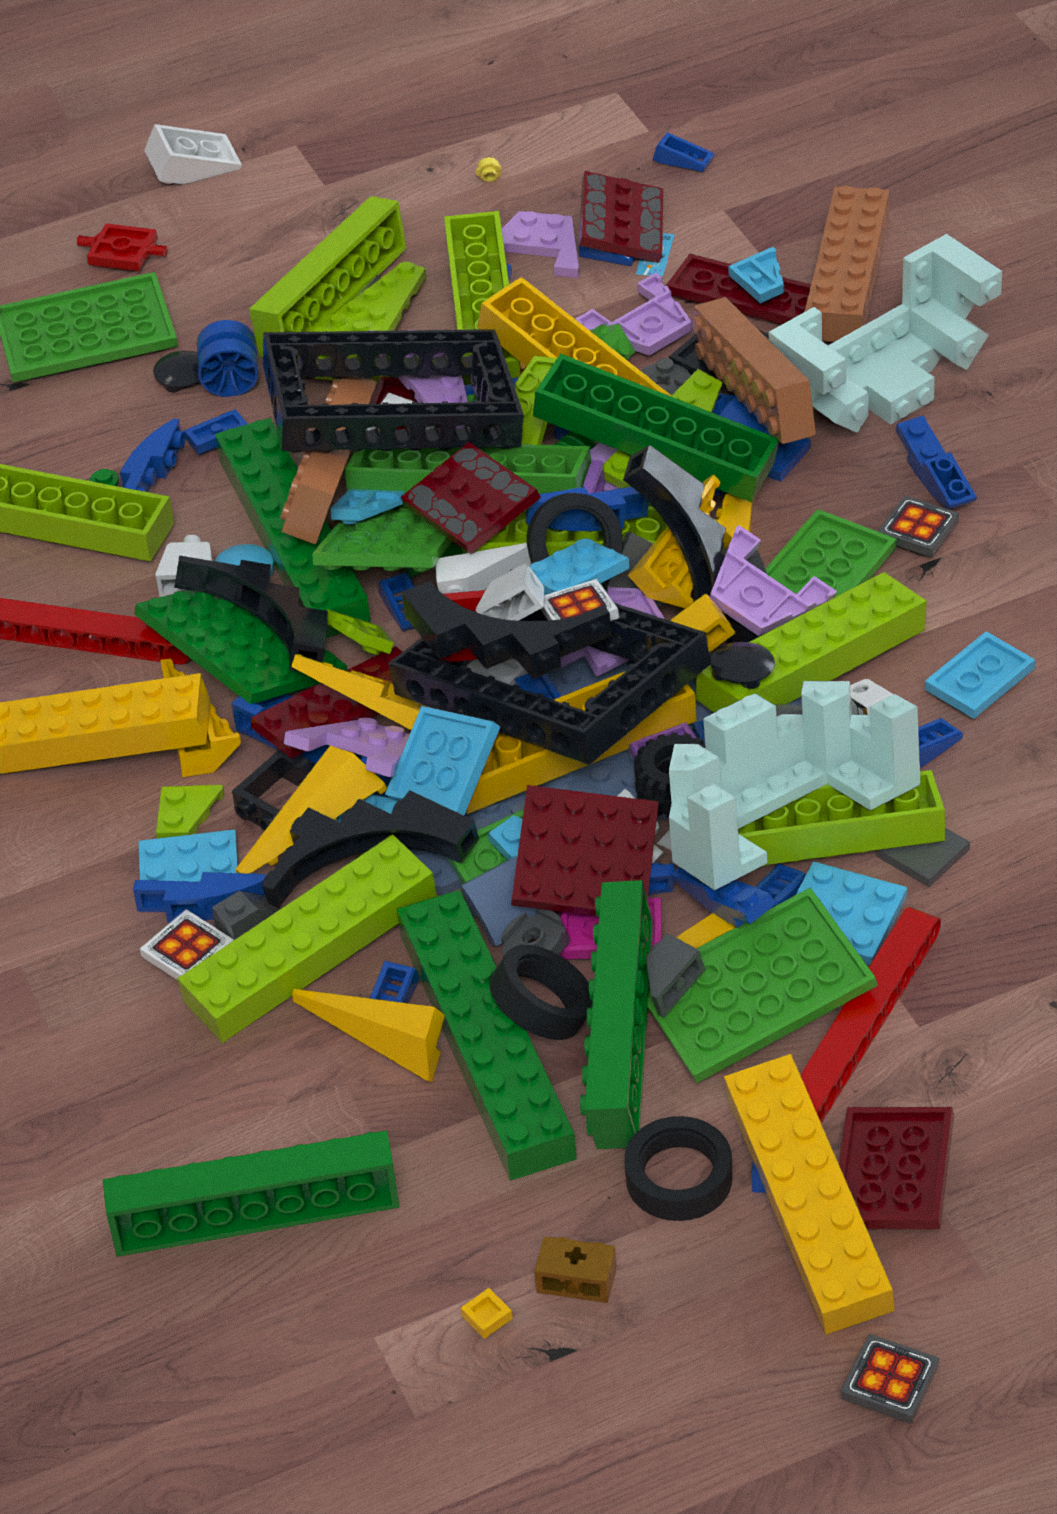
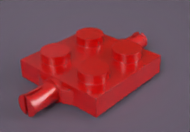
[77,223,168,271]

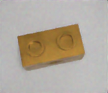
[534,1236,617,1303]

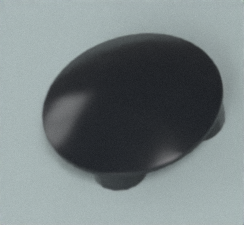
[153,350,201,393]
[710,642,775,689]

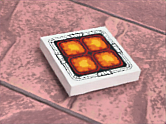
[541,579,619,621]
[140,909,234,980]

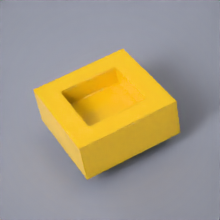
[460,1288,513,1339]

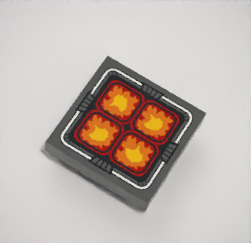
[878,496,959,558]
[841,1334,939,1424]

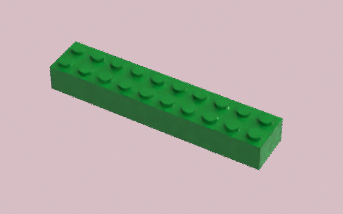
[215,418,371,638]
[397,890,577,1181]

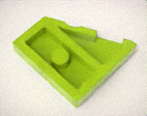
[326,609,394,655]
[156,785,224,839]

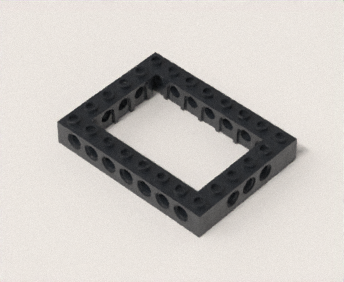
[262,329,524,453]
[388,569,711,765]

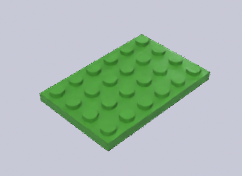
[0,272,178,382]
[312,504,452,572]
[648,887,878,1084]

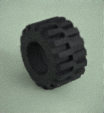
[634,732,706,818]

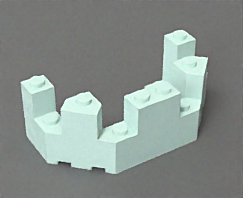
[769,234,1002,433]
[669,681,920,890]

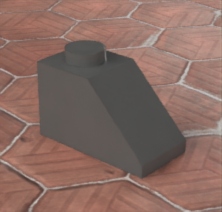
[212,891,282,940]
[646,933,705,1018]

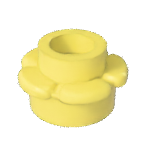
[475,157,502,182]

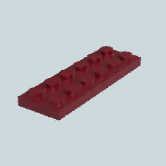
[666,254,811,324]
[251,646,403,759]

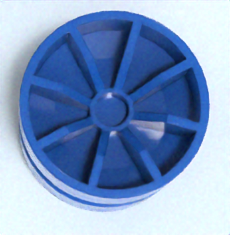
[197,320,258,397]

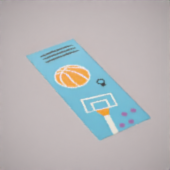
[636,233,675,277]

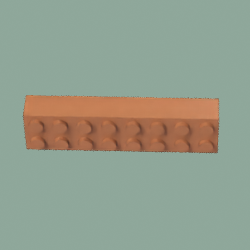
[805,186,889,342]
[691,297,816,444]
[280,376,377,544]

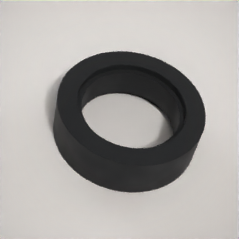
[527,493,623,563]
[489,945,593,1040]
[624,1116,733,1221]

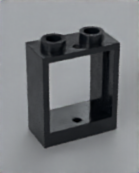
[232,749,316,831]

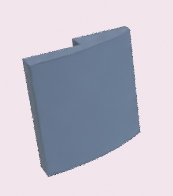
[460,856,538,947]

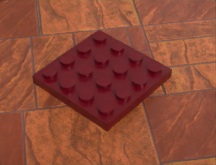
[511,785,659,916]

